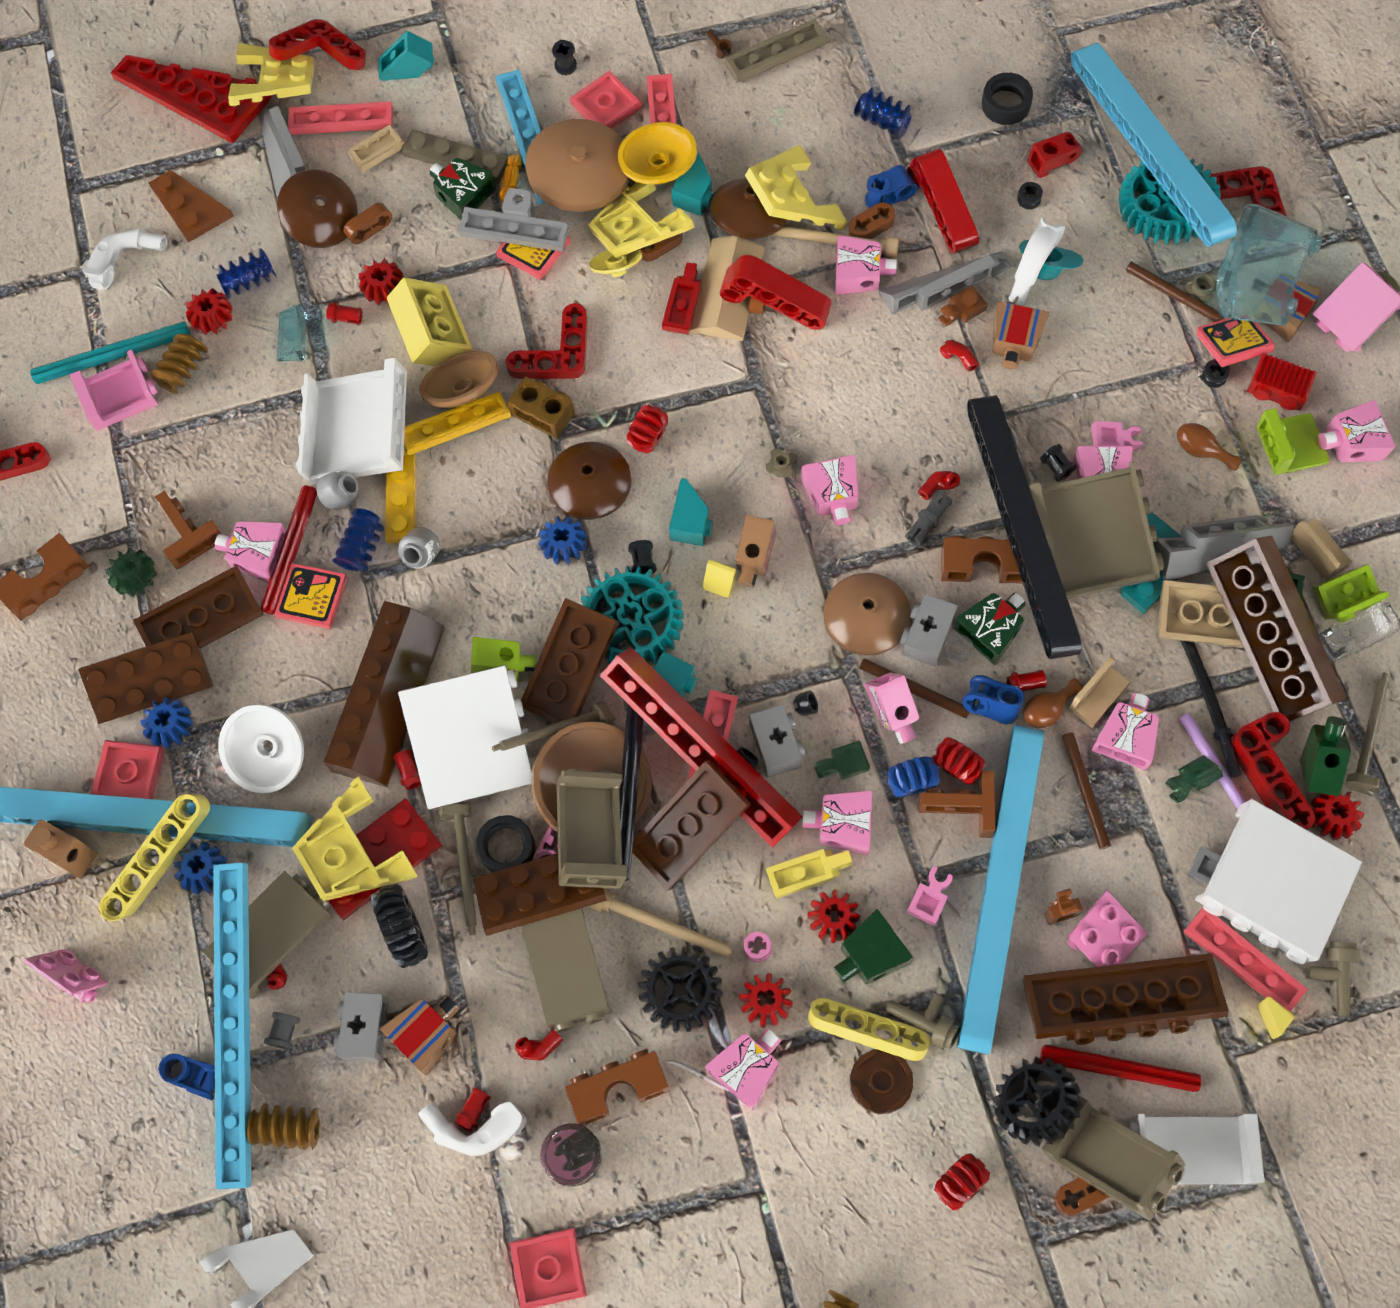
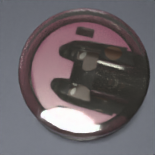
[540,1123,602,1187]

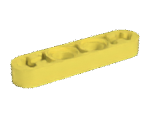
[808,998,930,1061]

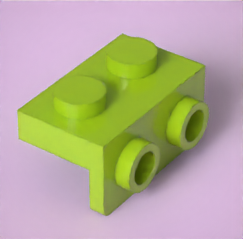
[1312,564,1390,622]

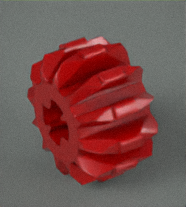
[359,258,404,306]
[185,288,233,335]
[627,404,668,454]
[932,738,986,785]
[1311,791,1365,841]
[807,889,861,943]
[739,973,793,1028]
[934,1153,990,1211]

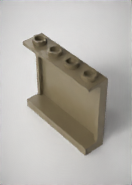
[1029,461,1164,599]

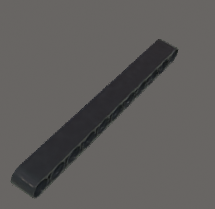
[967,395,1081,659]

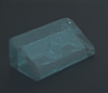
[276,304,307,362]

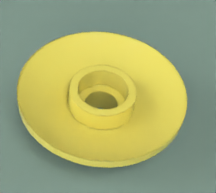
[589,249,642,277]

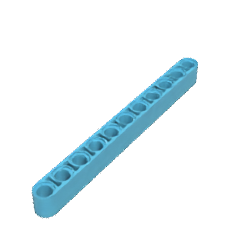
[1071,42,1237,247]
[957,724,1044,1055]
[0,787,313,847]

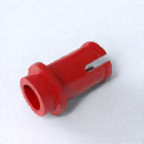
[326,301,363,325]
[1006,670,1047,692]
[393,750,422,790]
[455,1088,491,1132]

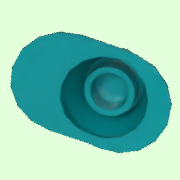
[1019,240,1083,281]

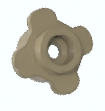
[1186,273,1219,303]
[766,448,797,478]

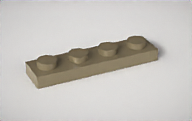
[725,19,828,83]
[402,129,508,184]

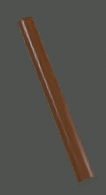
[1125,261,1226,322]
[859,658,970,719]
[1062,732,1111,850]

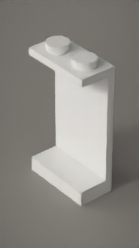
[1128,1114,1264,1185]

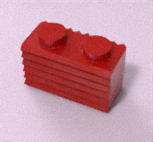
[1246,353,1317,411]

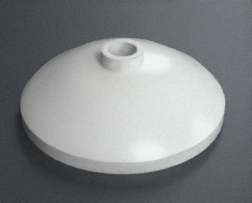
[218,704,304,793]

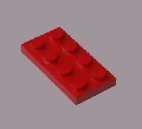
[328,798,442,921]

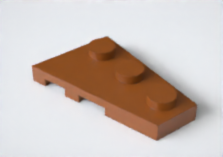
[148,170,234,242]

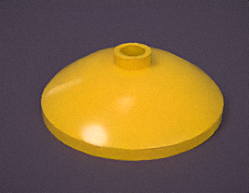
[618,122,697,185]

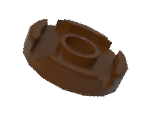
[849,1049,913,1115]

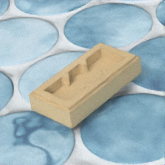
[347,124,405,173]

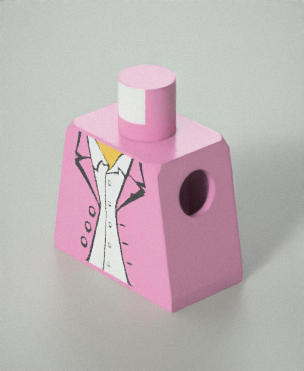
[835,235,897,295]
[1318,400,1396,462]
[1073,446,1133,479]
[801,455,858,526]
[215,522,286,583]
[864,672,919,744]
[1091,693,1159,770]
[803,791,872,855]
[705,1028,781,1111]

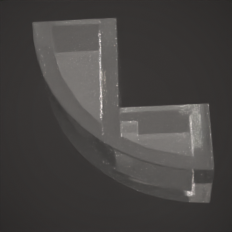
[1318,602,1400,662]

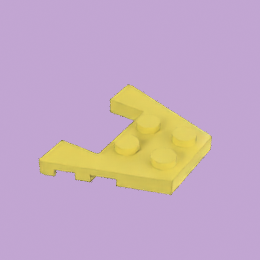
[228,43,314,106]
[745,145,848,230]
[588,182,694,258]
[292,776,418,901]

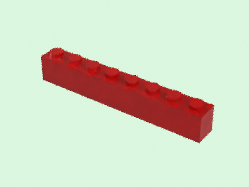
[600,647,803,848]

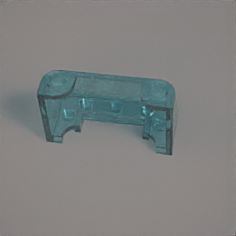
[1216,204,1322,326]

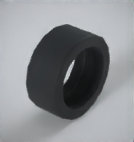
[982,72,1033,125]
[476,815,535,873]

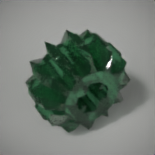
[105,547,158,598]

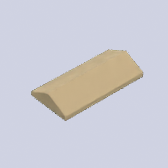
[690,236,764,341]
[1158,580,1244,648]

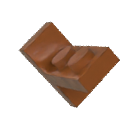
[155,490,222,570]
[918,771,995,838]

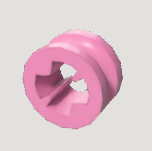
[744,932,772,962]

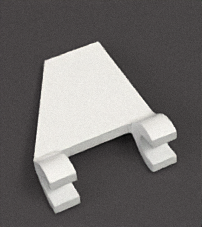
[200,1229,314,1308]

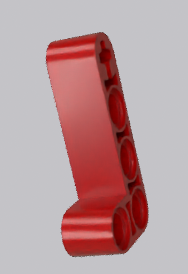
[907,148,979,254]
[719,255,832,330]
[1232,712,1315,830]

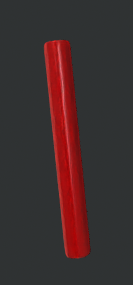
[260,485,317,615]
[1040,1044,1201,1092]

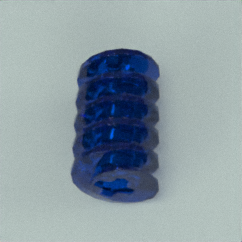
[854,87,912,138]
[216,248,277,299]
[332,508,385,572]

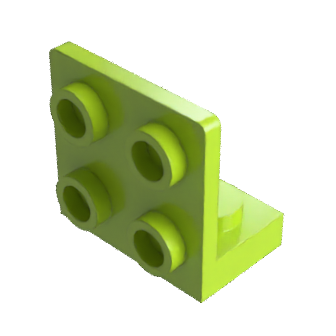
[1256,408,1330,476]

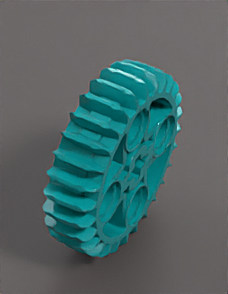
[1118,158,1221,245]
[581,565,684,665]

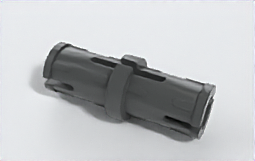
[905,492,952,546]

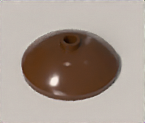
[277,169,358,248]
[709,179,787,239]
[547,442,632,520]

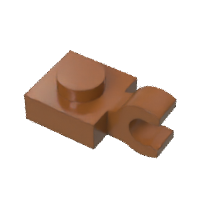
[938,285,988,326]
[1044,888,1083,925]

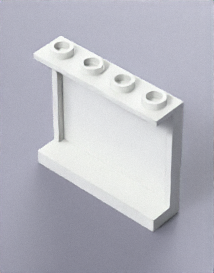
[296,358,407,485]
[398,665,536,809]
[1195,799,1362,964]

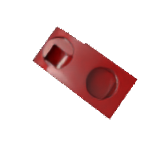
[1027,132,1083,178]

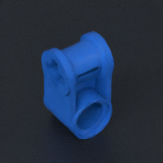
[865,165,918,208]
[962,675,1024,725]
[158,1053,215,1101]

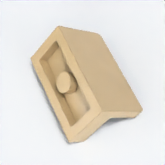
[1291,518,1352,581]
[1069,656,1130,728]

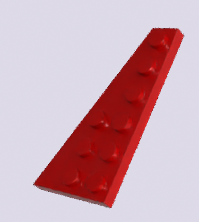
[110,55,274,144]

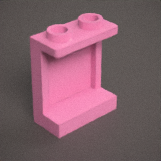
[1313,262,1400,352]
[70,349,158,431]

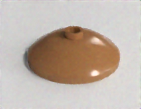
[419,351,499,408]
[824,573,911,656]

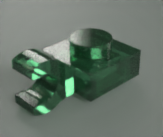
[815,740,871,780]
[1165,755,1224,803]

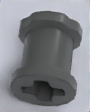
[264,1012,300,1050]

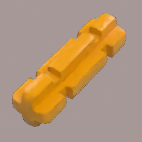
[499,154,523,202]

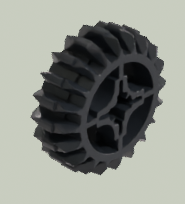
[371,884,428,968]
[638,947,723,1033]
[993,1056,1083,1147]

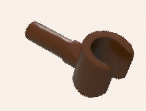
[707,30,732,59]

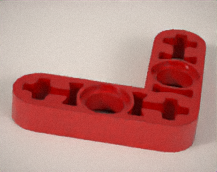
[269,19,366,70]
[1210,166,1288,238]
[505,303,588,379]
[0,442,50,481]

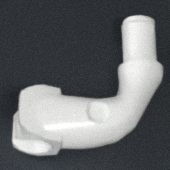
[1008,217,1065,305]
[82,228,167,290]
[418,1102,527,1156]

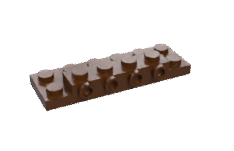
[1023,953,1229,1045]

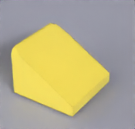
[703,560,736,598]
[1257,996,1295,1040]

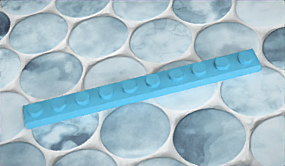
[213,863,252,1189]

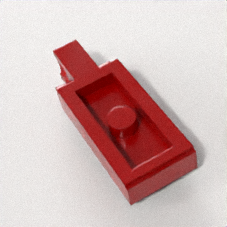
[662,262,701,335]

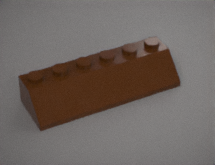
[1206,536,1347,722]
[324,601,445,787]

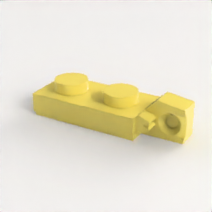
[766,849,853,899]

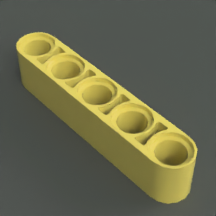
[99,794,210,921]

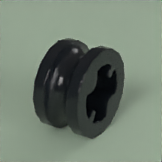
[1017,182,1043,210]
[1202,359,1230,388]

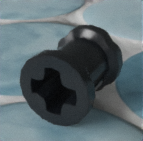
[552,40,577,75]
[1040,444,1077,482]
[628,540,657,575]

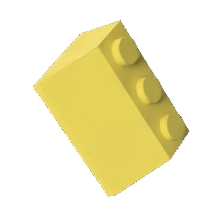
[387,277,473,366]

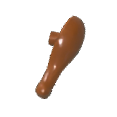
[1177,423,1242,471]
[1023,678,1084,728]

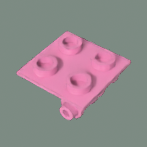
[1067,890,1147,967]
[23,949,109,1003]

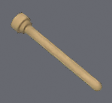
[773,226,900,259]
[590,888,731,957]

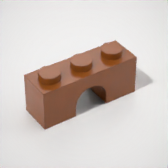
[0,533,89,621]
[941,535,1023,584]
[565,1049,670,1127]

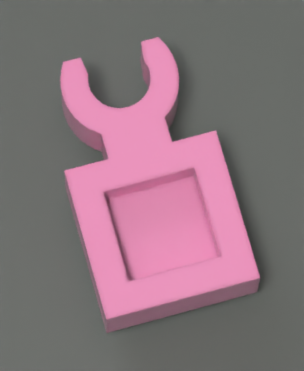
[1091,421,1143,450]
[906,866,952,926]

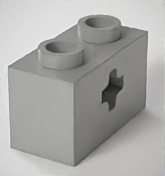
[900,594,958,667]
[749,704,805,778]
[334,992,388,1062]

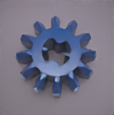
[538,516,587,565]
[140,697,194,749]
[887,756,940,798]
[174,842,227,895]

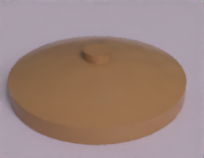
[526,119,630,212]
[531,722,652,832]

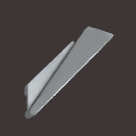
[258,104,306,199]
[879,252,1012,314]
[1154,515,1294,581]

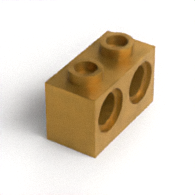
[507,377,575,439]

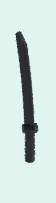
[1181,641,1242,778]

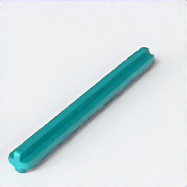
[30,321,190,384]

